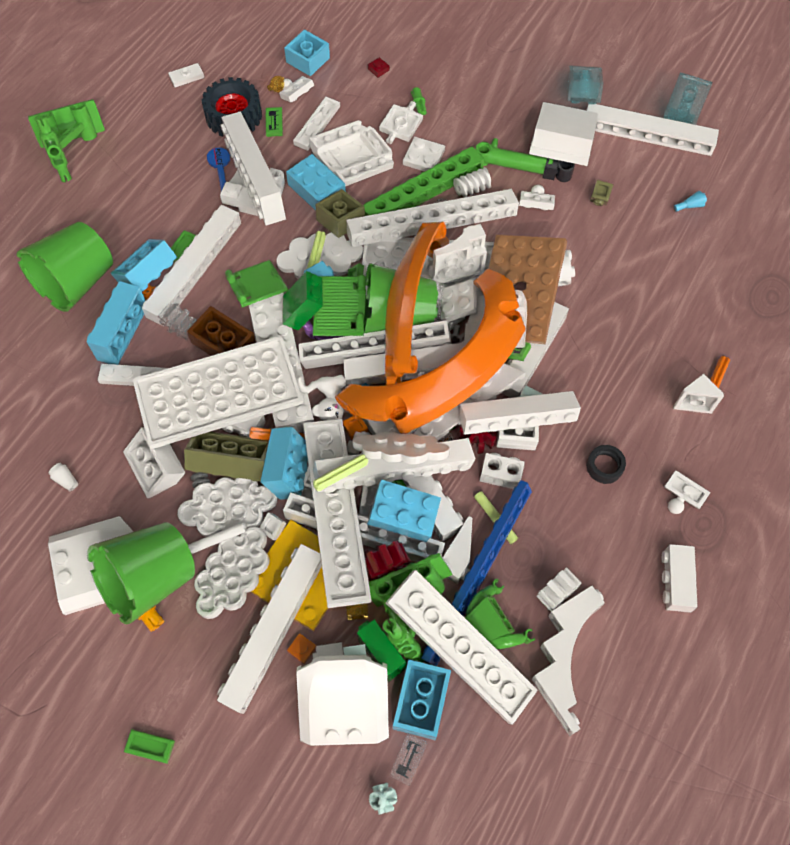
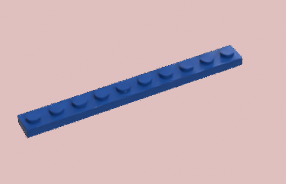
[422,480,532,666]

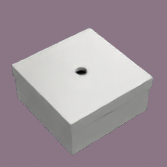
[529,102,598,166]

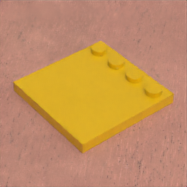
[251,520,329,631]

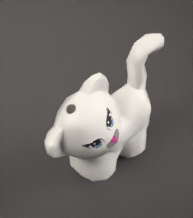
[296,375,346,421]

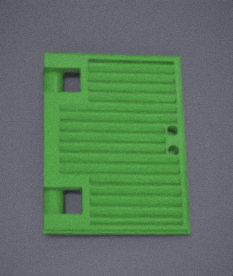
[225,260,288,307]
[313,275,367,336]

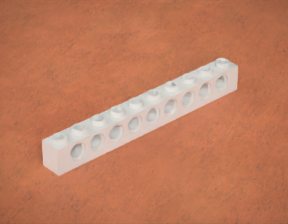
[346,189,519,247]

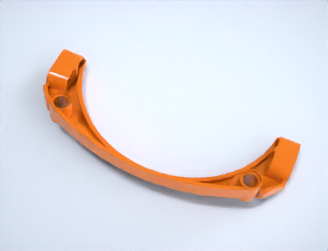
[385,222,449,386]
[335,269,526,434]

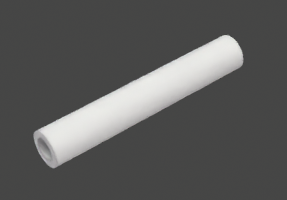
[188,522,247,554]

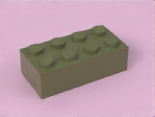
[184,432,269,481]

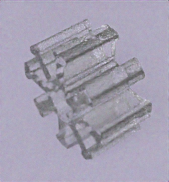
[158,302,197,341]

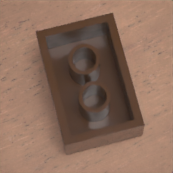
[186,306,256,356]

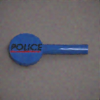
[207,148,230,192]

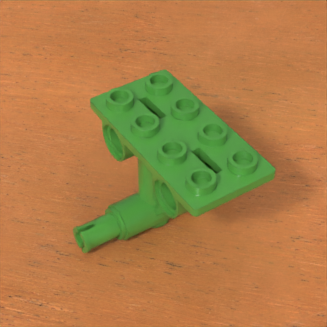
[28,99,105,182]
[369,553,452,663]

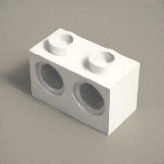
[480,453,525,489]

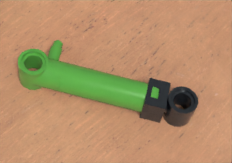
[476,138,575,182]

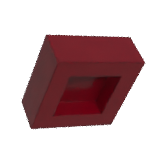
[368,57,390,78]

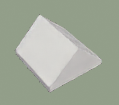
[674,374,724,414]

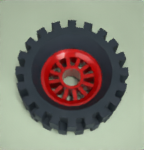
[202,77,262,137]

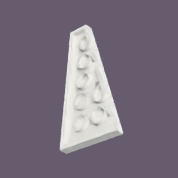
[414,364,525,440]

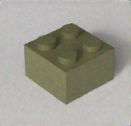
[315,189,365,238]

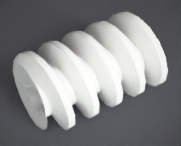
[453,167,491,198]

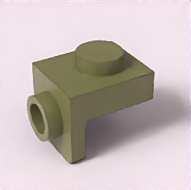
[590,180,614,206]

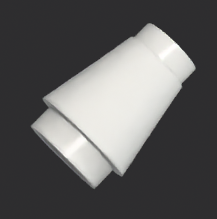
[49,463,79,491]

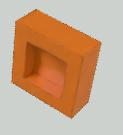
[343,416,368,440]
[287,633,317,664]

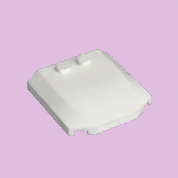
[309,120,394,186]
[48,516,133,615]
[296,655,389,746]

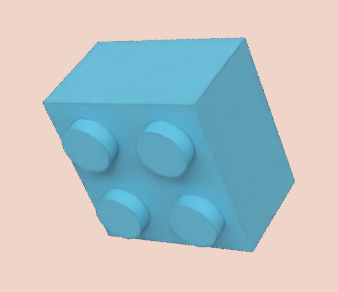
[284,29,330,76]

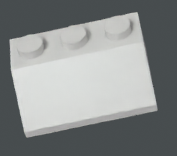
[123,427,185,498]

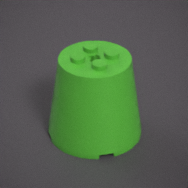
[16,222,113,312]
[364,263,438,333]
[87,522,195,624]

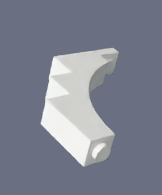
[532,586,605,737]

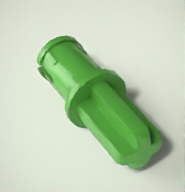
[411,88,427,115]

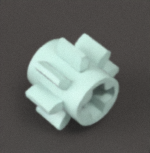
[369,783,397,815]

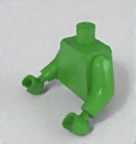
[465,579,535,649]

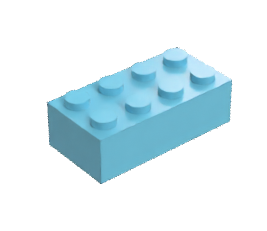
[87,281,145,365]

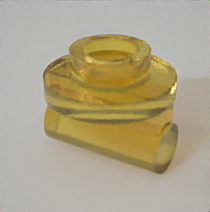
[267,76,284,93]

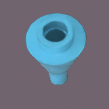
[674,191,707,212]

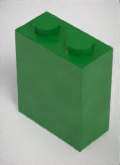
[282,271,323,331]
[357,620,406,683]

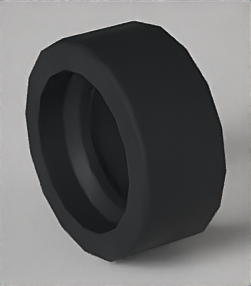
[586,445,626,484]

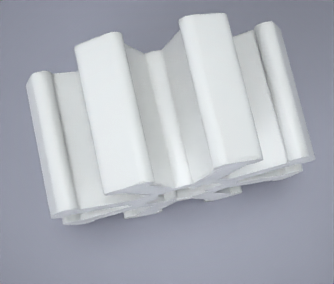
[537,567,582,611]

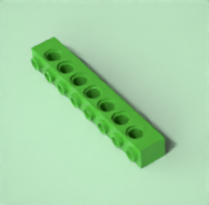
[363,146,484,216]

